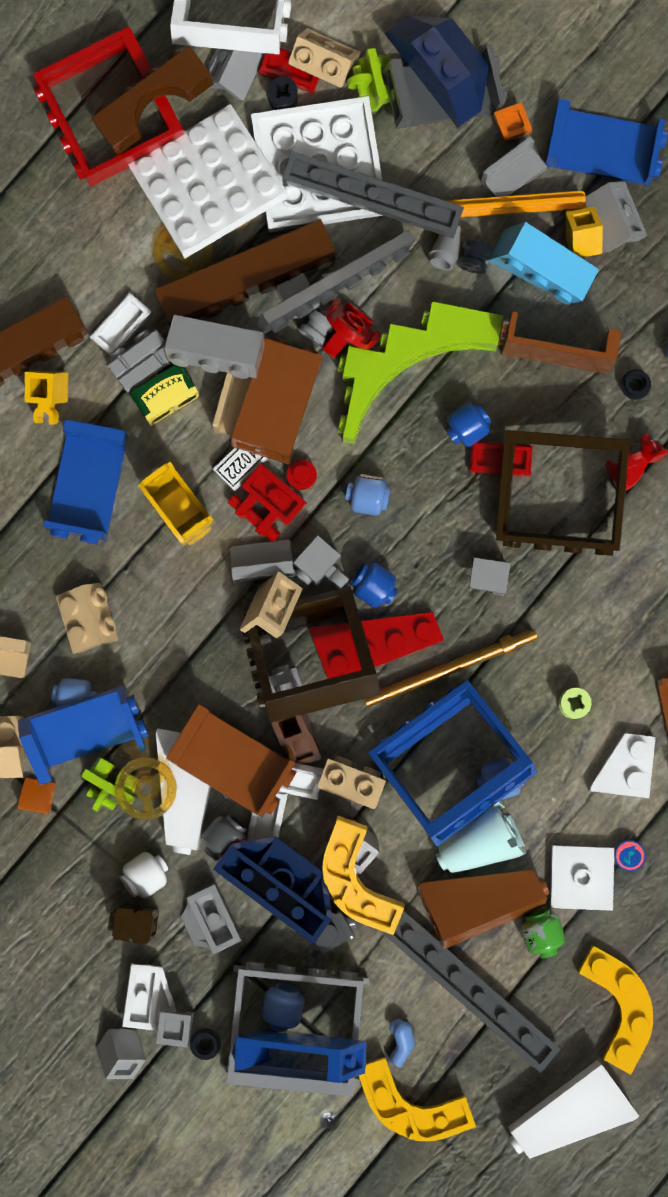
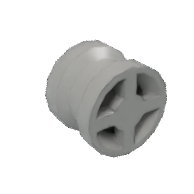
[299,310,335,347]

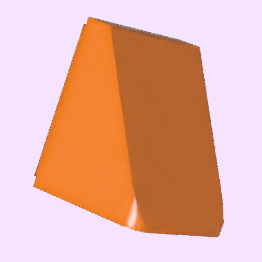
[17,778,56,814]

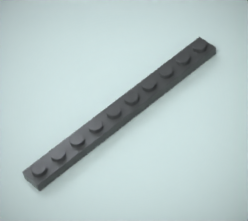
[309,842,561,1073]

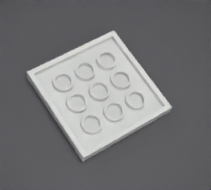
[251,96,383,233]
[128,104,289,258]

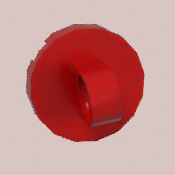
[322,298,380,359]

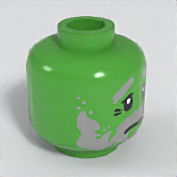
[521,909,565,958]

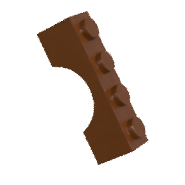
[91,46,214,156]

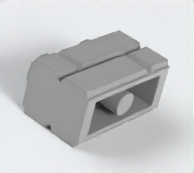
[107,329,174,398]

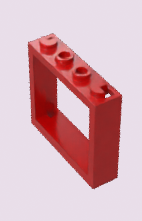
[33,26,184,187]

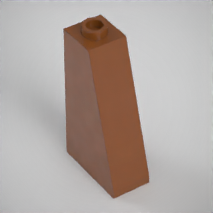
[418,870,549,949]

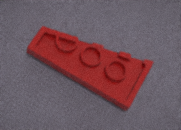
[308,612,444,679]

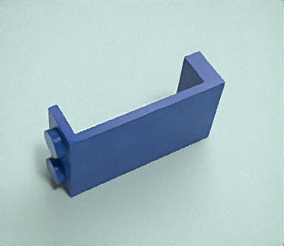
[545,99,668,186]
[43,419,128,545]
[18,685,149,785]
[232,1029,367,1083]

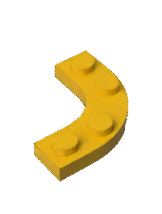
[323,816,405,935]
[577,945,653,1075]
[359,1057,476,1141]

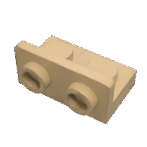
[289,28,361,87]

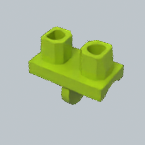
[347,48,391,112]
[81,757,139,813]

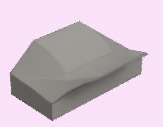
[181,884,242,955]

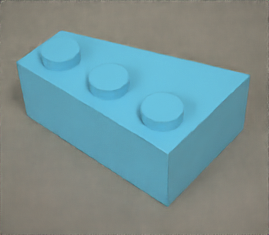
[487,222,599,305]

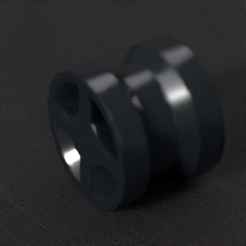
[268,76,298,110]
[457,240,492,274]

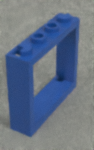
[368,680,538,846]

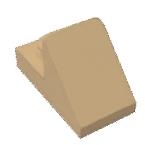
[0,716,24,778]

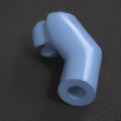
[388,1019,415,1068]

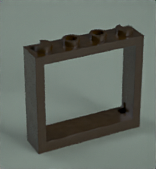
[496,430,631,556]
[242,586,381,723]

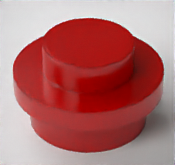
[287,460,317,490]

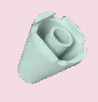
[436,801,526,874]

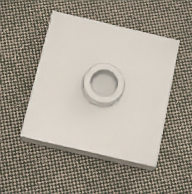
[550,845,614,911]

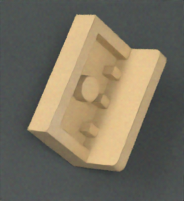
[55,583,118,654]
[318,755,386,809]

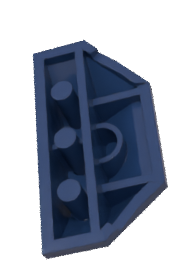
[385,16,489,128]
[213,837,332,945]

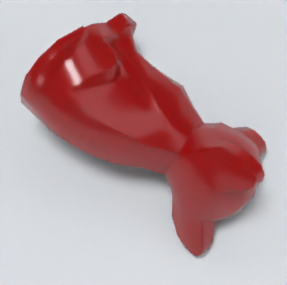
[605,434,668,491]

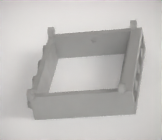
[223,962,369,1097]

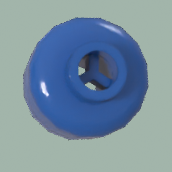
[445,402,492,447]
[351,562,398,608]

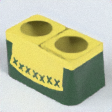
[129,365,199,426]

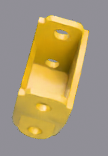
[138,462,215,546]

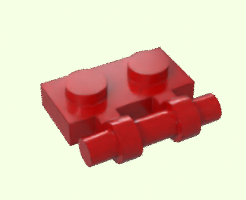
[228,464,307,542]

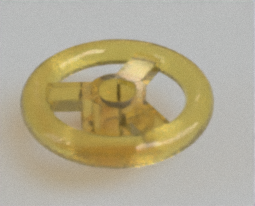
[153,227,213,280]
[115,757,177,820]

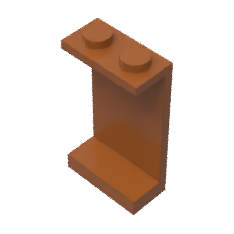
[498,311,622,374]
[231,338,323,464]
[166,704,297,818]

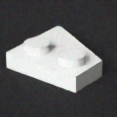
[589,733,656,798]
[122,963,177,1031]

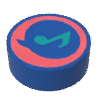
[614,840,646,871]

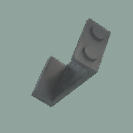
[383,46,507,129]

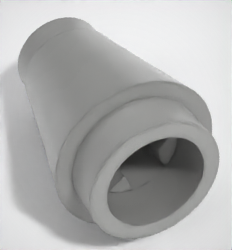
[429,226,461,270]

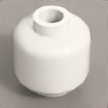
[120,852,168,899]

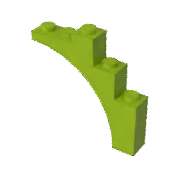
[338,302,504,444]

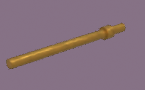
[364,629,538,707]

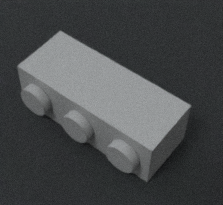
[165,315,265,379]

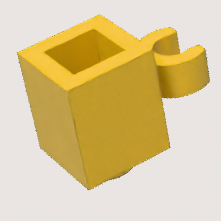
[565,205,603,258]
[24,370,68,425]

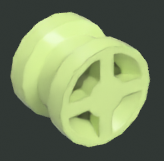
[558,688,592,719]

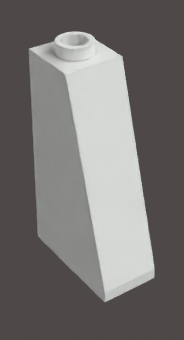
[156,728,211,855]
[508,1060,639,1159]

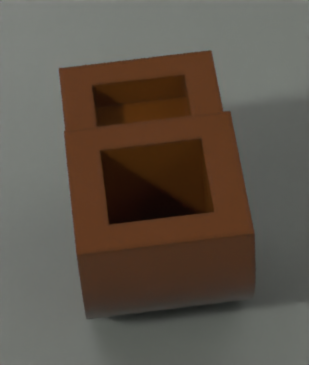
[271,714,322,765]

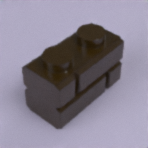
[108,903,159,945]

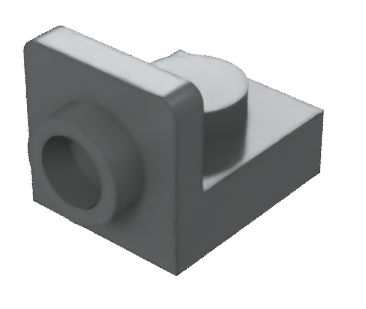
[316,909,357,955]

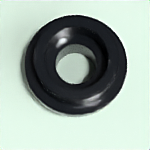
[620,369,651,400]
[190,1028,221,1060]

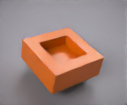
[493,102,532,143]

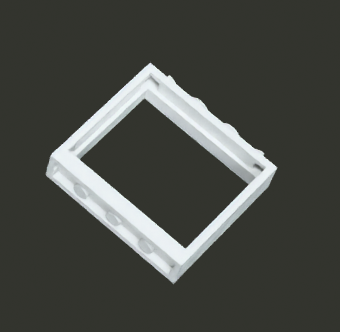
[170,0,291,54]

